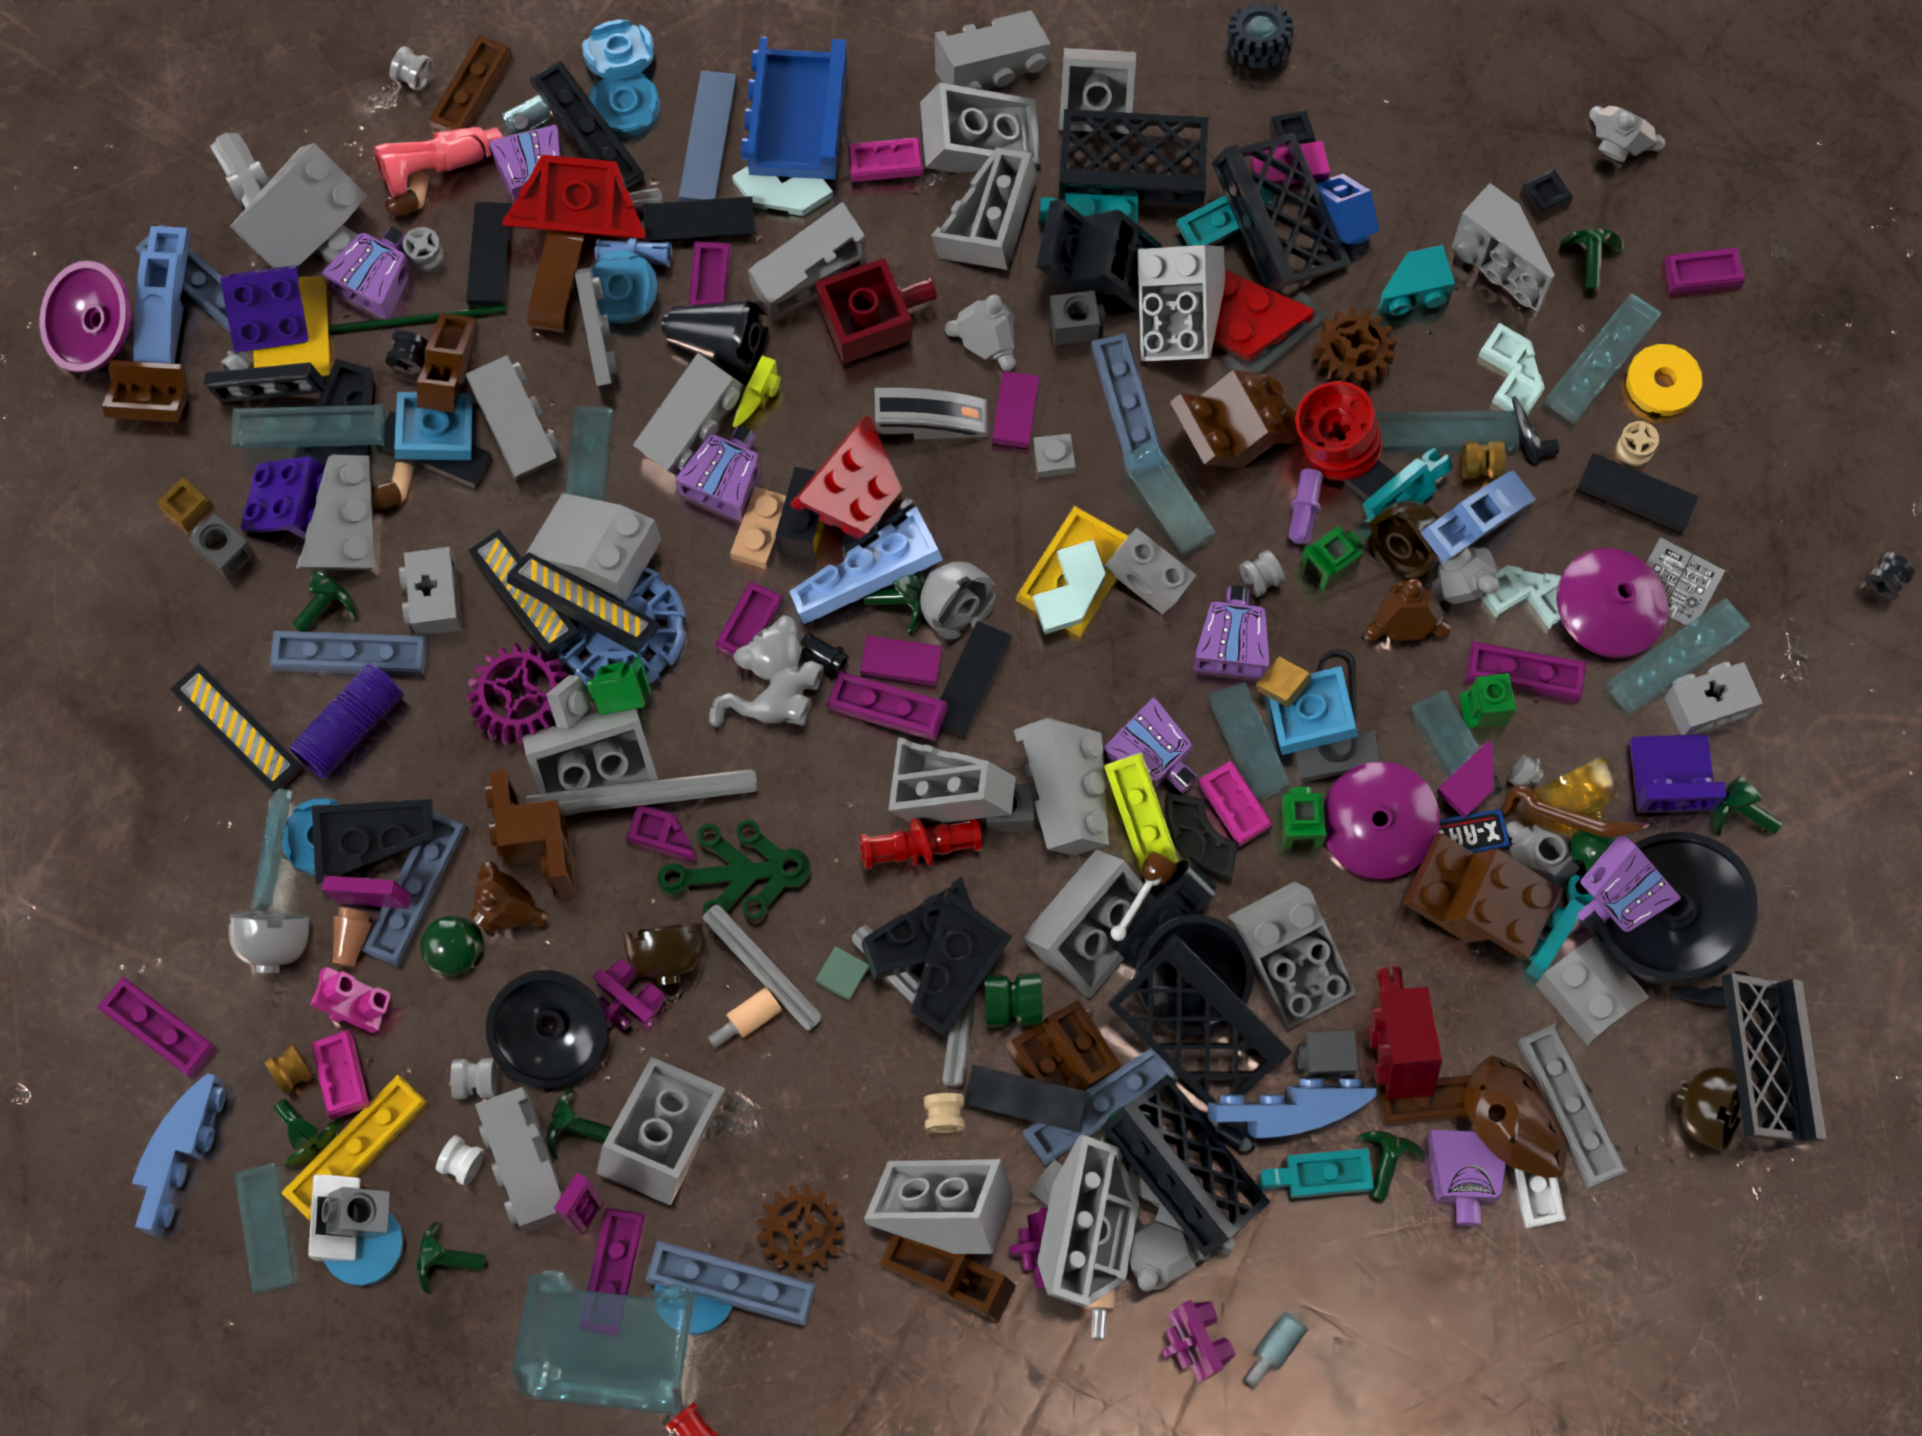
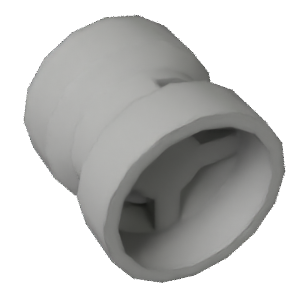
[450,1058,497,1099]

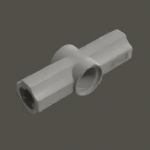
[210,132,269,209]

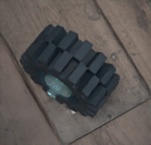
[1228,1,1293,68]

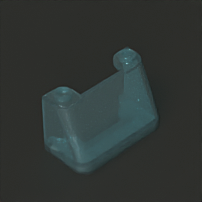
[512,1271,697,1414]

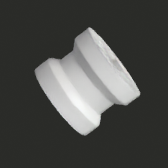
[436,1135,485,1186]

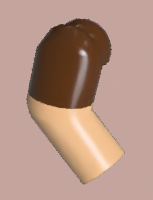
[385,171,430,216]
[371,462,414,509]

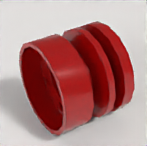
[1295,381,1384,481]

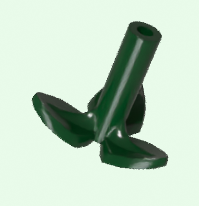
[1559,228,1624,290]
[292,570,357,632]
[863,571,925,633]
[1713,774,1782,836]
[547,1089,612,1159]
[274,1099,341,1168]
[1357,1130,1426,1200]
[416,1222,485,1294]

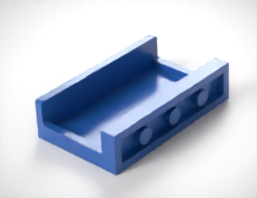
[741,37,847,180]

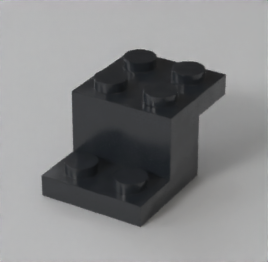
[1036,199,1162,311]

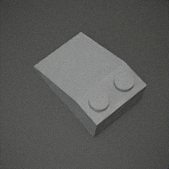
[920,83,1041,173]
[230,143,368,268]
[525,493,662,602]
[596,1057,725,1206]
[864,1159,1014,1254]

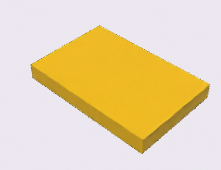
[253,276,331,382]
[1016,506,1128,637]

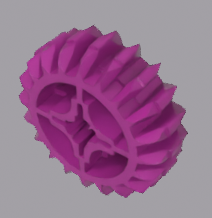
[466,642,568,747]

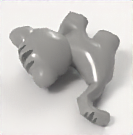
[709,615,824,727]

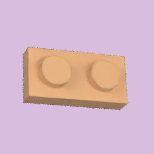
[730,487,786,569]

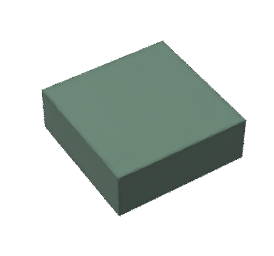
[815,946,870,1002]

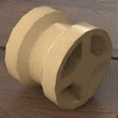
[1616,421,1659,467]
[924,1093,965,1133]

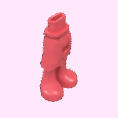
[374,127,503,199]

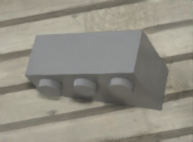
[934,10,1051,91]
[748,202,867,321]
[633,353,747,476]
[466,355,560,481]
[475,1087,564,1233]

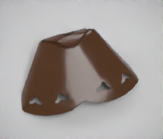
[1464,1055,1566,1178]

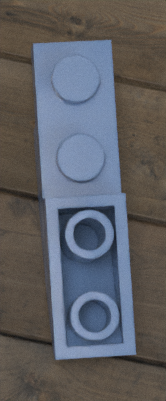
[133,226,191,364]
[1421,470,1536,563]
[132,1073,226,1237]
[1208,1077,1376,1138]

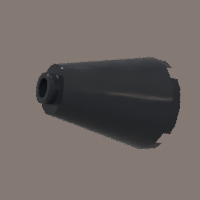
[662,299,769,374]

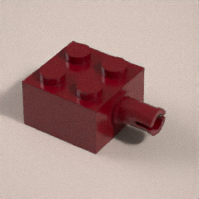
[815,257,937,364]
[1367,966,1443,1100]

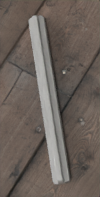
[524,769,757,814]

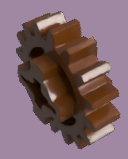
[1314,307,1396,387]
[756,1185,845,1276]

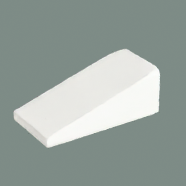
[1508,1165,1566,1228]

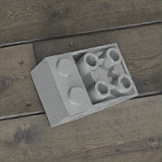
[1451,183,1555,312]
[1138,245,1225,361]
[1226,881,1357,1030]

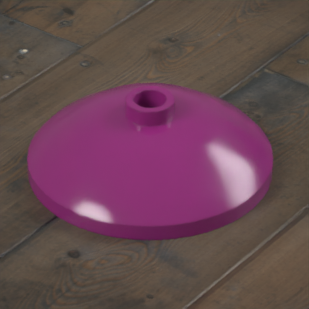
[39,261,131,373]
[1556,548,1668,658]
[1323,761,1440,879]

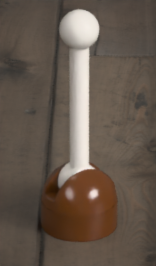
[1111,851,1177,941]

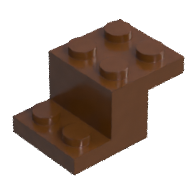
[1170,370,1300,468]
[485,769,576,899]
[1403,834,1560,959]

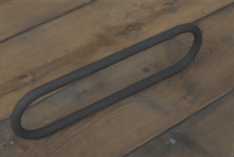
[1318,649,1357,762]

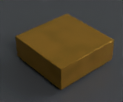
[156,477,212,530]
[1256,657,1312,708]

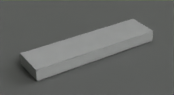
[1516,1024,1627,1189]

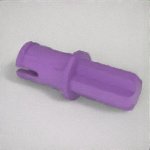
[1288,469,1324,544]

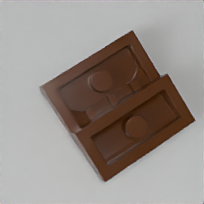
[1006,1000,1122,1091]

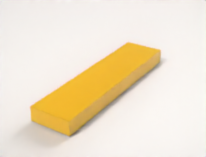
[281,1075,428,1221]

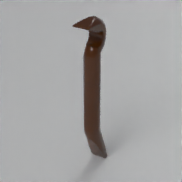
[1502,785,1649,838]

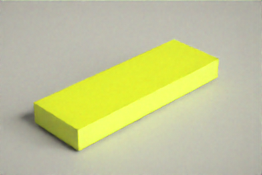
[1104,752,1179,877]

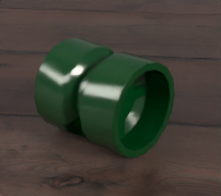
[984,973,1043,1027]

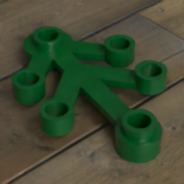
[657,820,811,922]

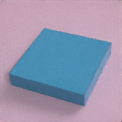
[394,392,473,460]
[1269,666,1359,755]

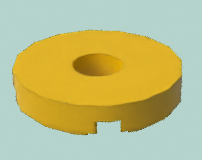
[1626,344,1702,416]

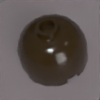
[1368,500,1439,578]
[623,923,704,985]
[1676,1067,1742,1151]

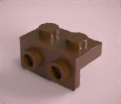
[102,360,189,422]

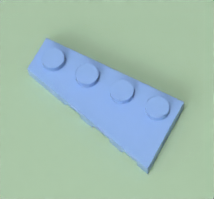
[789,506,943,624]

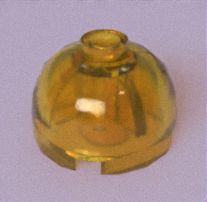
[1535,755,1616,820]

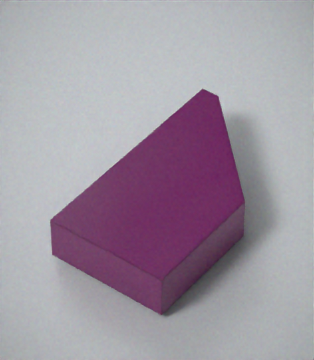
[1437,741,1494,819]
[626,805,697,863]

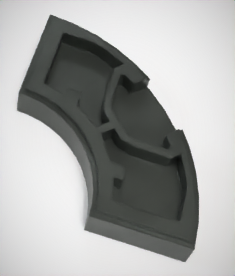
[1165,793,1238,883]

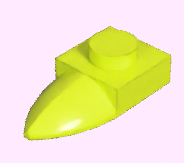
[733,355,781,427]

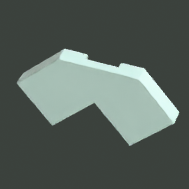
[732,166,833,216]
[1479,323,1545,417]
[1033,540,1106,634]
[1480,565,1562,629]

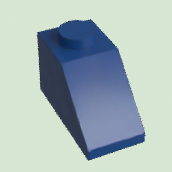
[1316,174,1380,244]

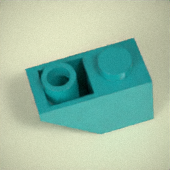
[1377,245,1455,316]

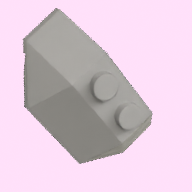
[1037,1134,1140,1307]

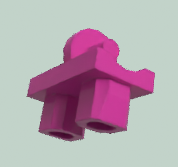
[310,967,390,1033]

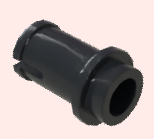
[800,633,849,675]

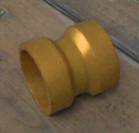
[1461,441,1506,479]

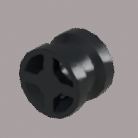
[385,330,428,374]
[1865,552,1916,600]

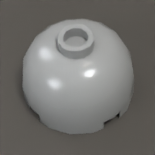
[920,561,996,639]
[228,912,309,973]

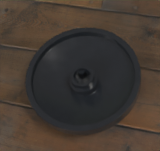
[1598,832,1759,985]

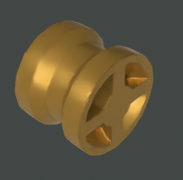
[264,1043,314,1095]

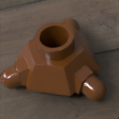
[1365,578,1451,641]
[471,861,548,933]

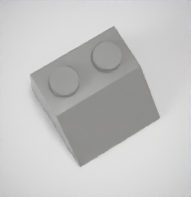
[1059,48,1136,134]
[1535,936,1649,1046]

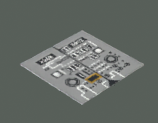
[1647,537,1725,629]

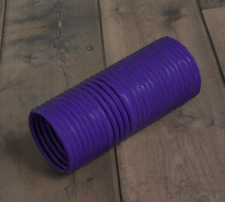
[289,663,404,779]

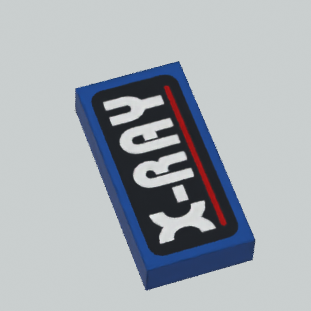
[1438,809,1510,853]

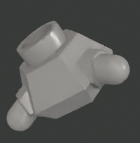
[1589,105,1665,163]
[945,295,1016,371]
[1429,547,1499,604]
[1506,821,1582,888]
[1129,1218,1210,1291]

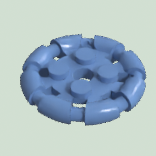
[555,567,686,686]

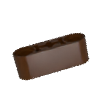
[527,231,588,333]

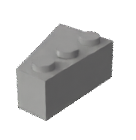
[931,147,1037,270]
[1014,718,1109,856]
[888,737,1016,825]

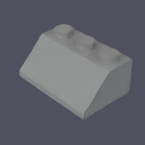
[522,709,658,817]
[1021,849,1155,999]

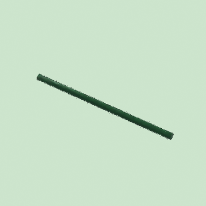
[329,305,506,333]

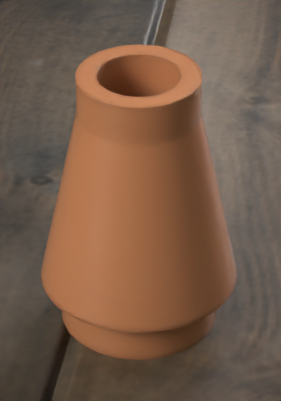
[331,907,372,967]

